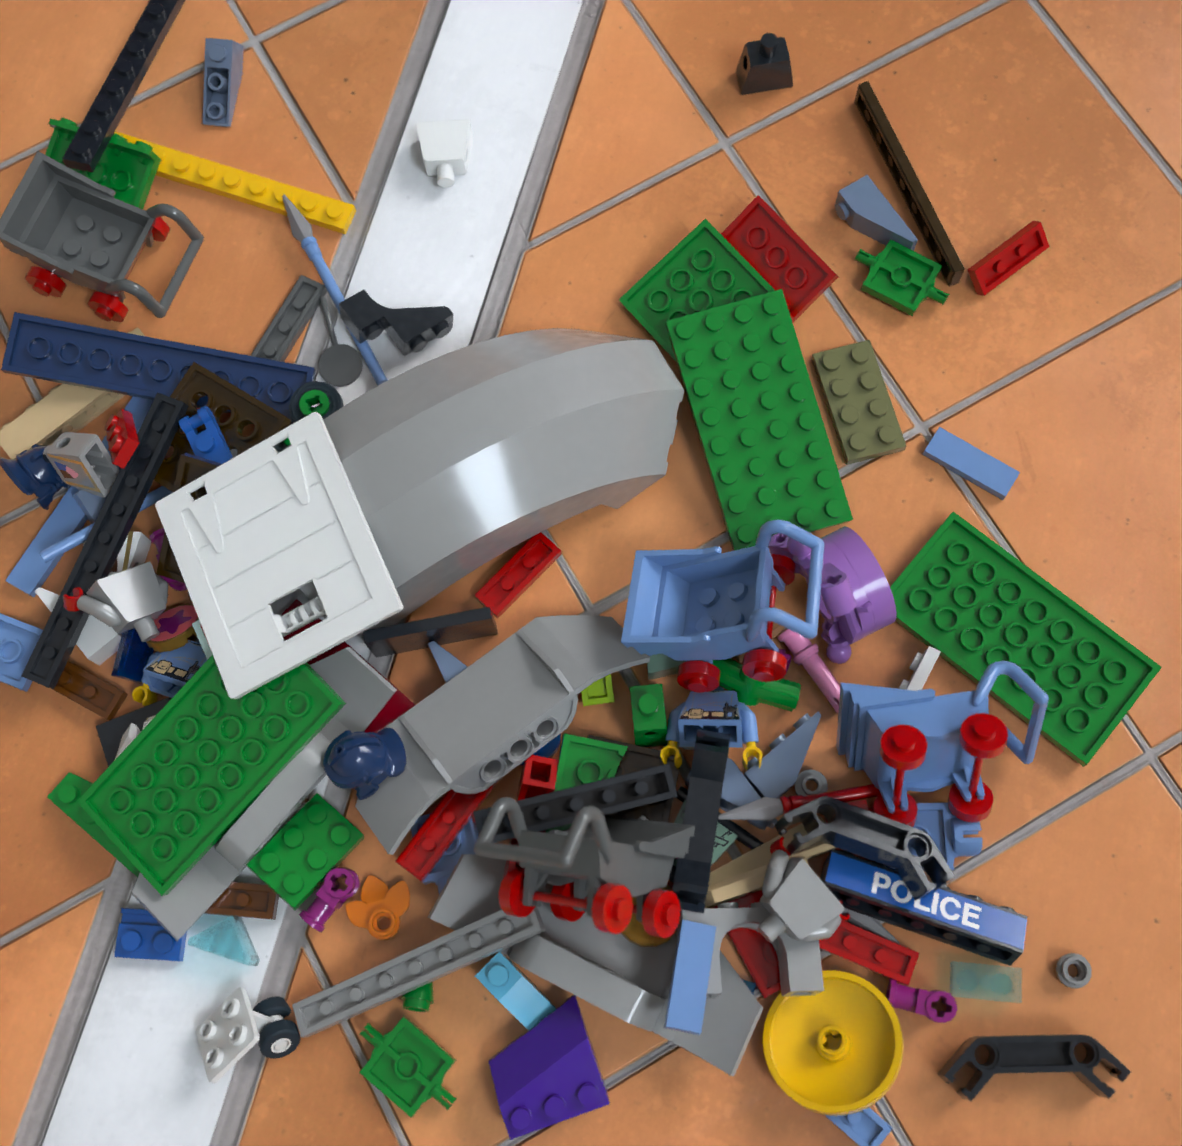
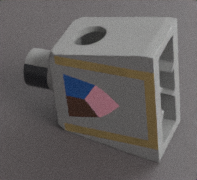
[43,432,119,498]

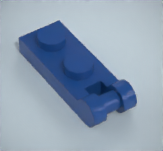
[178,405,233,464]

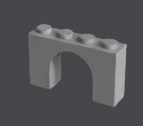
[676,902,824,998]

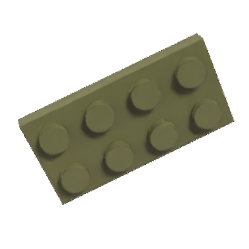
[811,340,906,465]

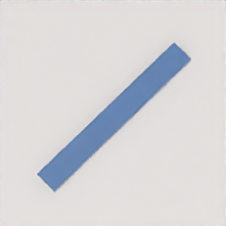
[5,396,154,597]

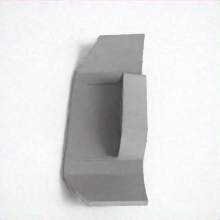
[355,615,650,855]
[132,647,397,941]
[428,854,763,1077]

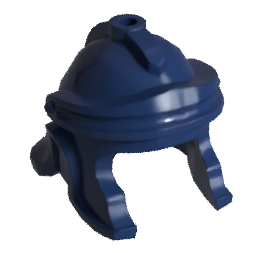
[0,444,71,510]
[323,727,407,800]

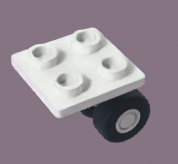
[196,987,300,1083]

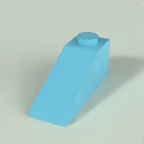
[475,951,557,1031]

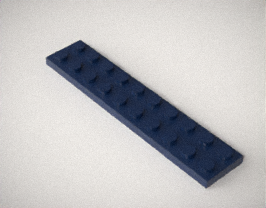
[1,312,315,425]

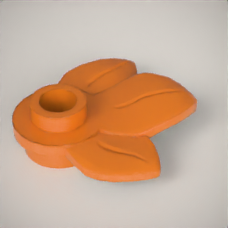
[345,875,410,940]

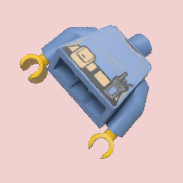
[132,640,207,706]
[660,686,763,769]

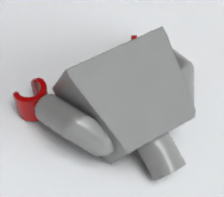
[63,562,168,642]
[757,836,850,943]

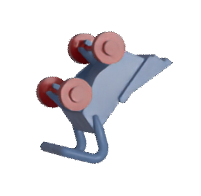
[621,520,824,693]
[836,661,1049,827]

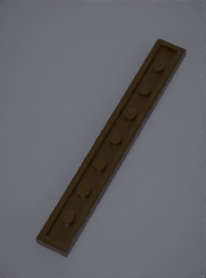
[855,81,965,287]

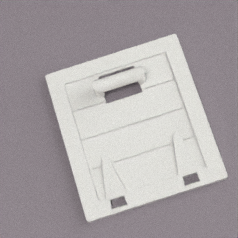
[155,412,403,699]

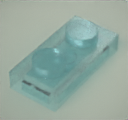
[950,961,1022,1003]

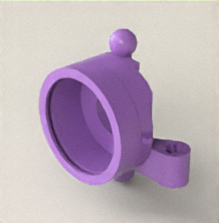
[768,527,896,664]

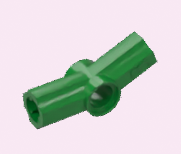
[713,659,801,712]

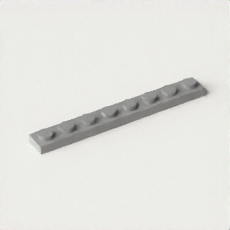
[292,907,546,1038]

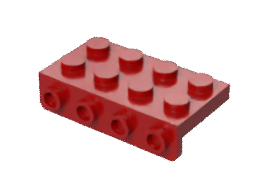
[721,195,839,323]

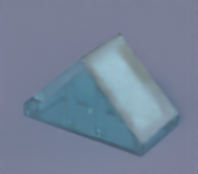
[187,916,260,966]

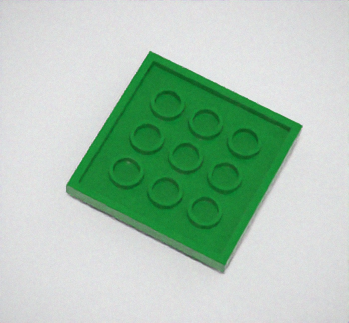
[619,218,775,363]

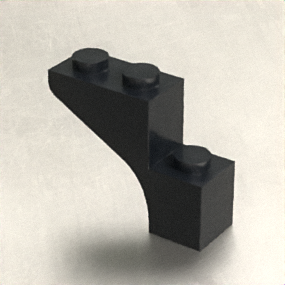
[339,289,454,356]

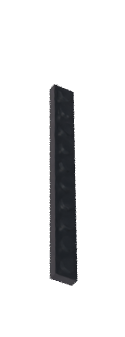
[62,0,185,173]
[21,392,189,689]

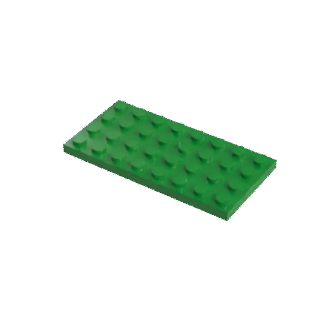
[665,289,853,551]
[890,511,1162,767]
[77,639,346,896]

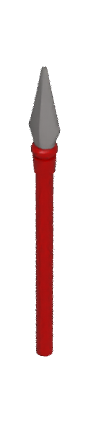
[718,784,880,821]

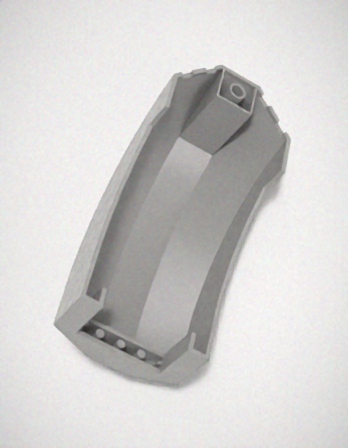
[287,328,684,634]

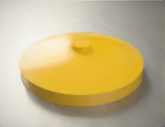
[763,970,904,1116]

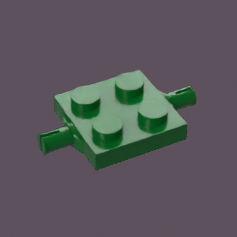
[855,239,949,317]
[359,1016,457,1118]

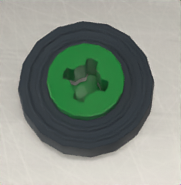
[289,381,344,423]

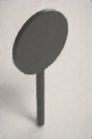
[319,296,363,387]

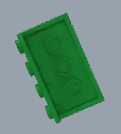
[45,117,161,209]

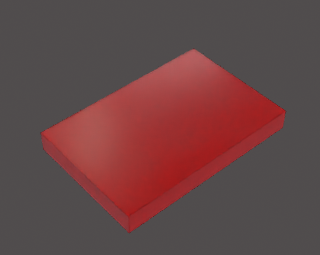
[714,890,822,999]

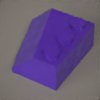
[489,994,610,1140]

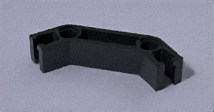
[672,729,730,913]
[774,796,955,901]
[937,1034,1131,1101]

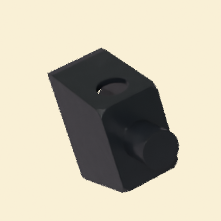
[736,33,793,95]

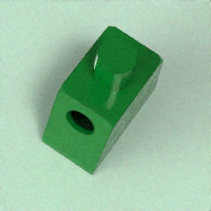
[630,684,667,747]

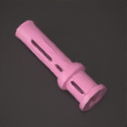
[777,629,840,714]

